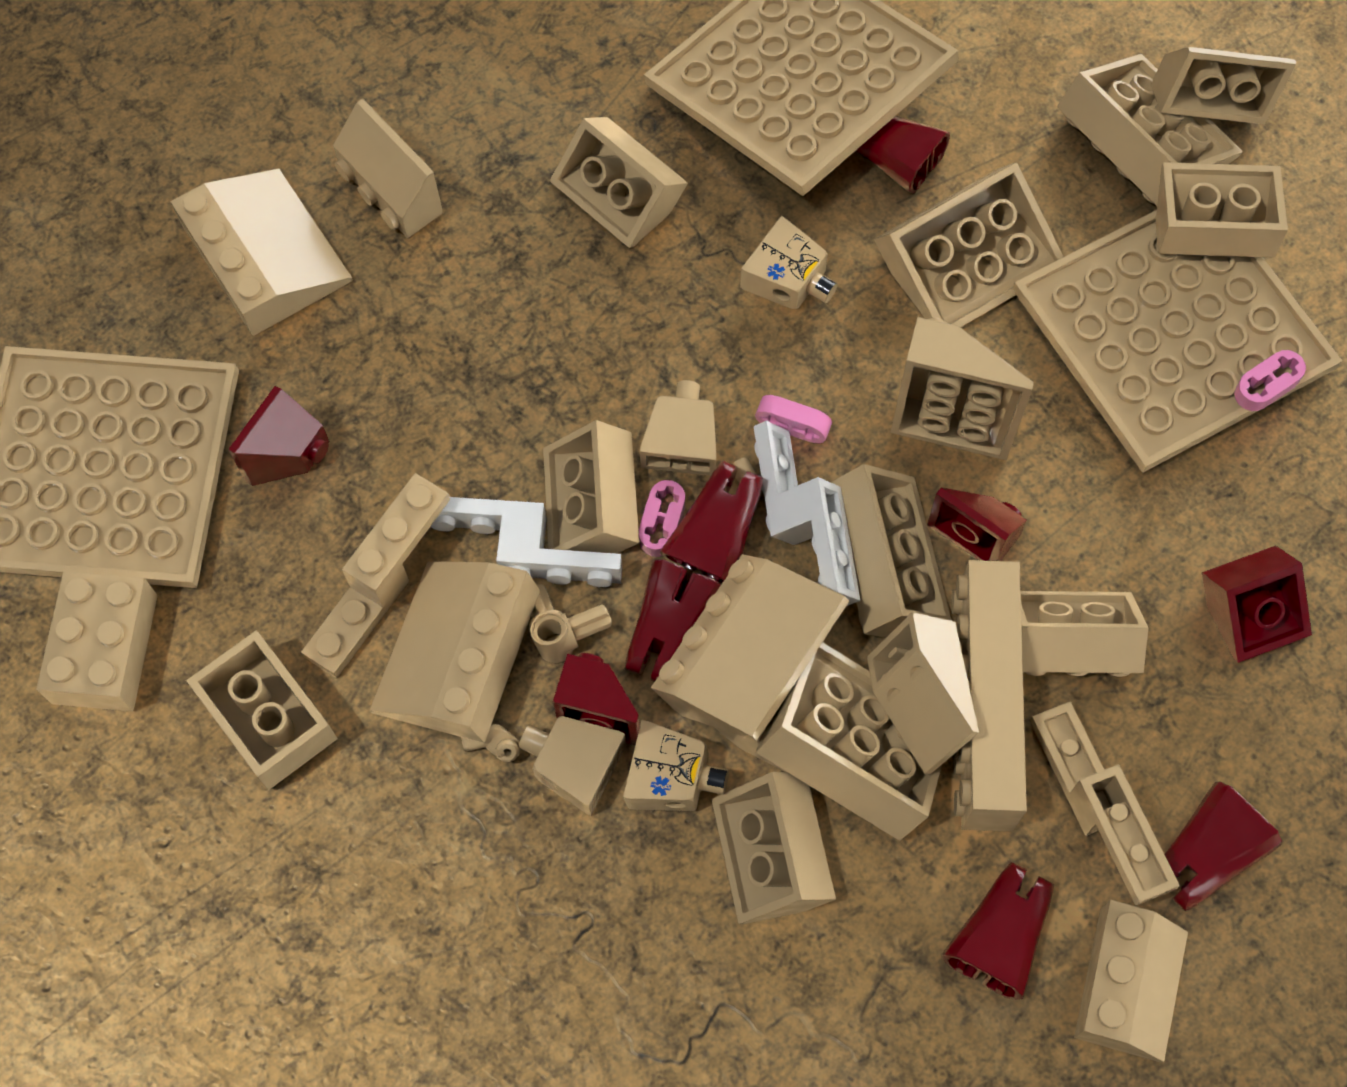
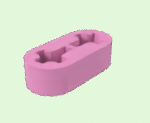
[1234,350,1306,411]
[755,395,832,443]
[639,480,685,557]

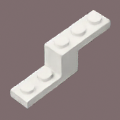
[754,421,861,606]
[431,497,622,587]

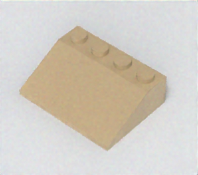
[1057,54,1243,206]
[874,162,1064,328]
[170,168,353,336]
[890,317,1034,460]
[651,554,849,741]
[370,562,540,743]
[755,642,942,841]

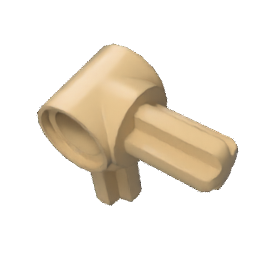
[528,584,612,663]

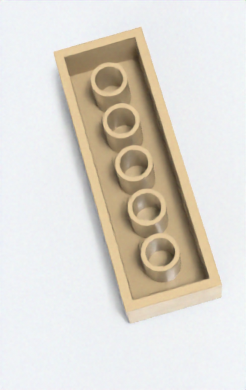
[951,560,1027,832]

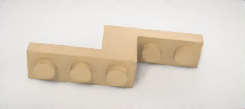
[301,473,450,679]
[1030,701,1180,906]

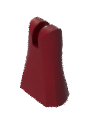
[856,116,950,194]
[660,460,763,583]
[624,559,721,682]
[1164,781,1282,911]
[942,862,1054,1000]

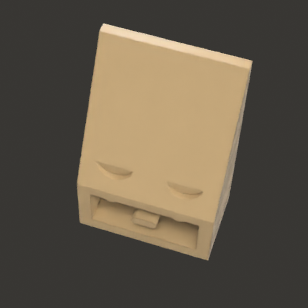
[867,612,979,775]

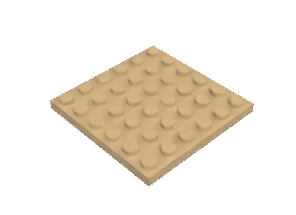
[644,0,958,196]
[1013,210,1342,473]
[0,346,239,588]

